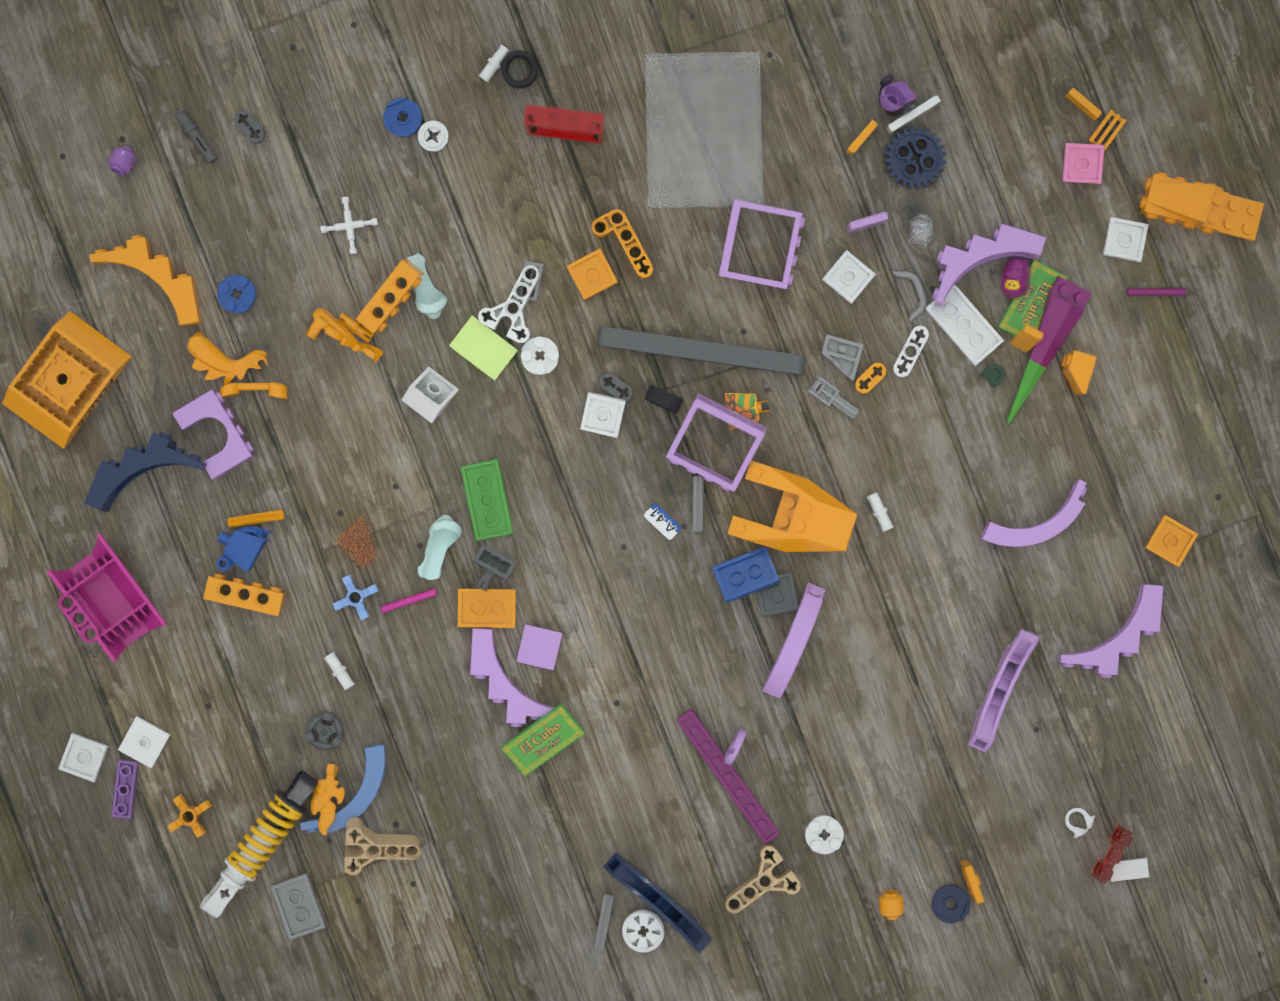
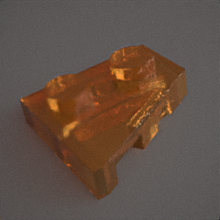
[335,516,376,569]

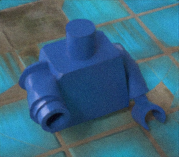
[216,526,273,572]

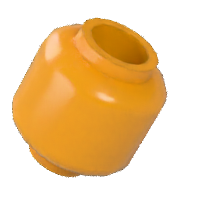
[878,890,904,920]

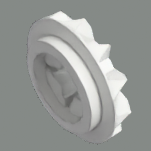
[418,121,449,152]

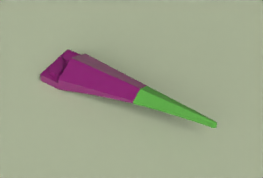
[1006,276,1092,424]

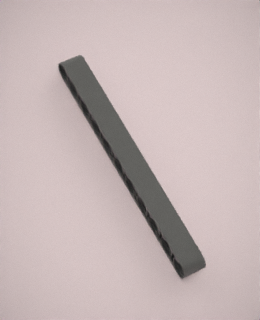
[597,326,806,375]

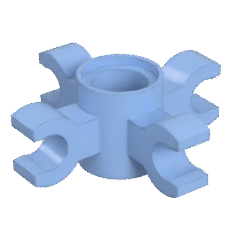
[333,575,379,620]

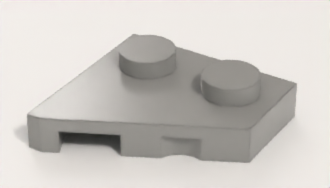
[821,334,864,380]

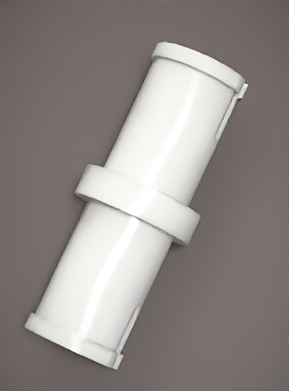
[478,44,511,83]
[867,492,894,532]
[324,652,355,690]

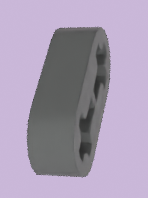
[235,111,265,144]
[600,373,632,401]

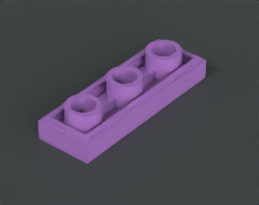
[112,759,139,819]

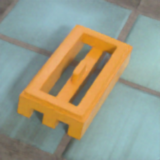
[1065,88,1102,121]
[1088,109,1127,152]
[846,119,878,156]

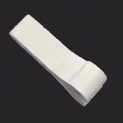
[478,265,540,343]

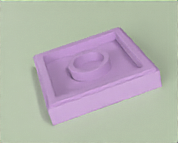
[846,212,889,234]
[516,624,563,670]

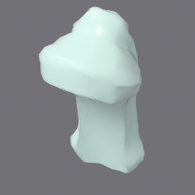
[407,253,447,319]
[417,515,462,580]

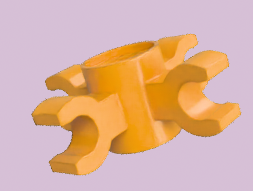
[167,794,212,838]

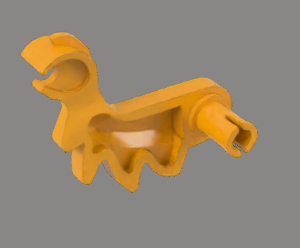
[305,308,383,364]
[188,332,267,385]

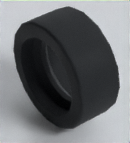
[501,50,538,89]
[644,385,683,414]

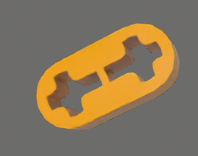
[855,363,886,394]

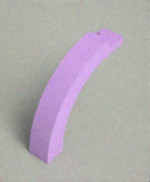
[980,479,1087,547]
[763,582,825,698]

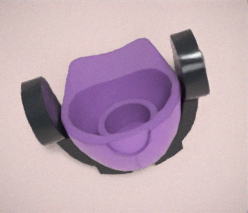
[878,73,916,116]

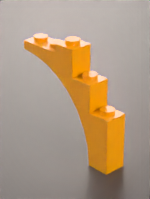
[89,235,202,326]

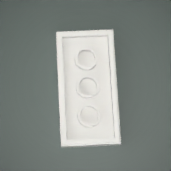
[925,285,1004,366]

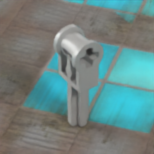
[806,375,859,419]

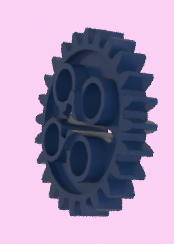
[884,126,947,190]

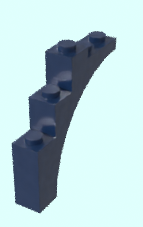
[84,432,207,512]
[603,852,713,953]

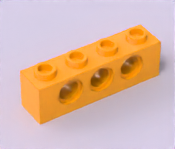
[356,258,424,334]
[203,573,286,616]

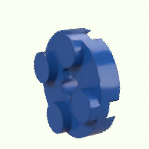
[383,98,422,137]
[217,275,257,314]

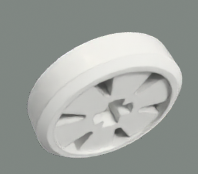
[622,909,664,952]

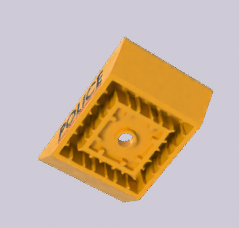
[2,311,132,449]

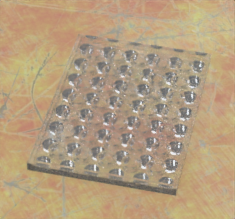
[645,51,763,208]

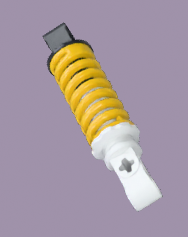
[200,770,318,918]

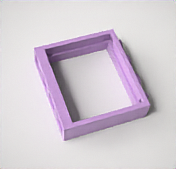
[719,199,805,289]
[666,393,767,492]

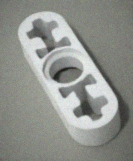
[893,326,929,377]

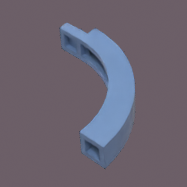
[300,743,387,835]

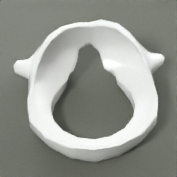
[1065,808,1095,838]

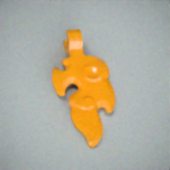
[311,764,345,835]

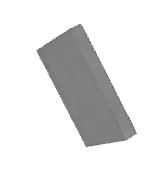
[270,873,326,940]

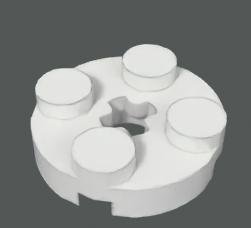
[521,336,559,375]
[805,815,844,854]

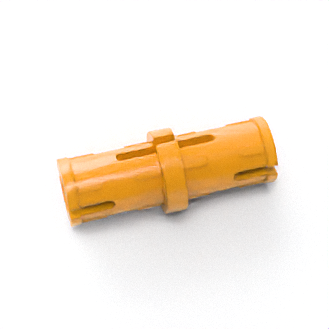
[337,312,375,344]

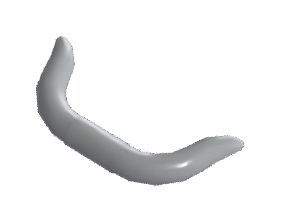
[892,271,927,322]

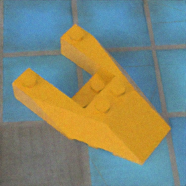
[727,461,858,552]

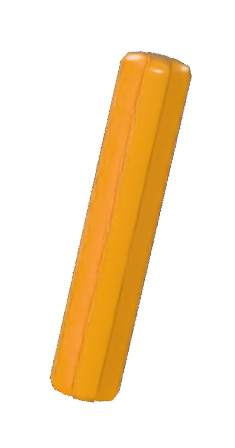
[228,510,285,528]

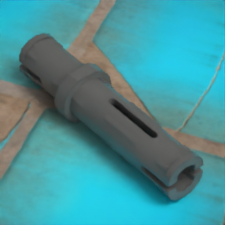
[175,110,218,164]

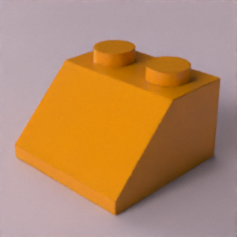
[1061,350,1097,396]

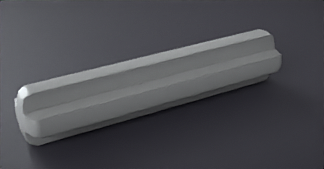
[692,475,704,532]
[594,894,614,951]

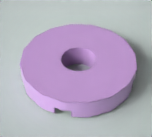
[724,728,747,766]

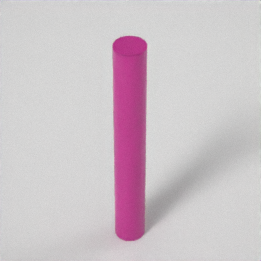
[381,588,437,613]

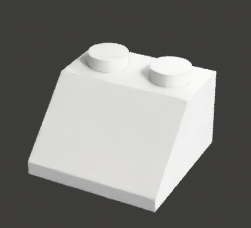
[402,367,459,423]

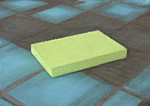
[449,315,518,381]

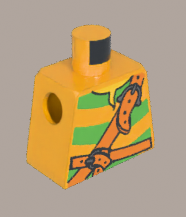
[724,393,770,430]

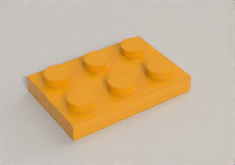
[458,588,516,628]

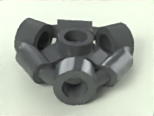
[305,711,344,750]

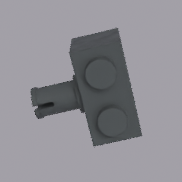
[473,544,517,591]

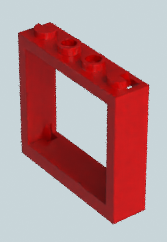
[524,104,605,144]

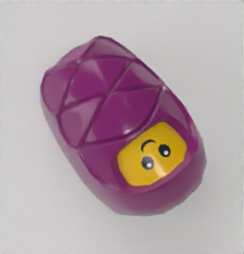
[1001,258,1031,298]

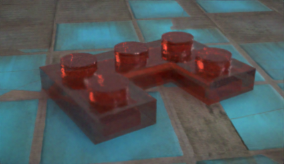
[1091,824,1133,884]

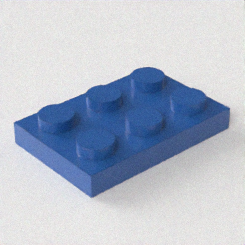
[712,546,780,603]

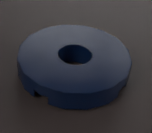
[931,884,970,924]

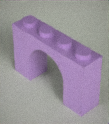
[172,390,255,480]

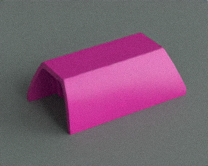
[47,533,167,662]

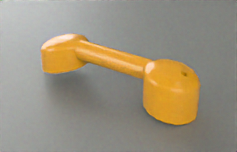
[220,382,288,399]

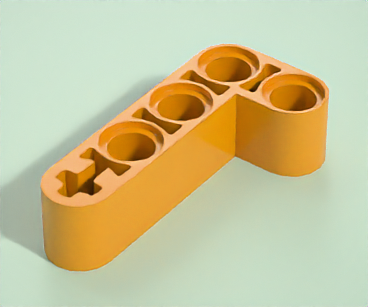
[591,209,653,279]

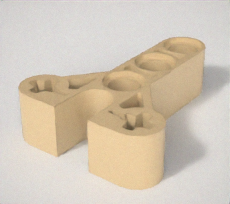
[344,817,421,875]
[725,844,801,913]

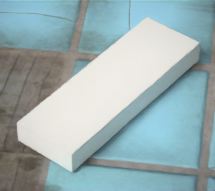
[887,95,941,134]

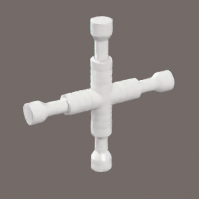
[320,197,378,254]

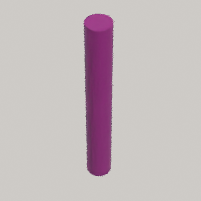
[1127,288,1186,296]

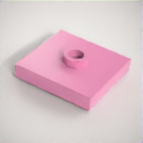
[1062,143,1105,184]

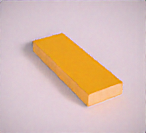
[1010,325,1044,353]

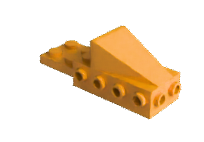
[1139,172,1264,241]

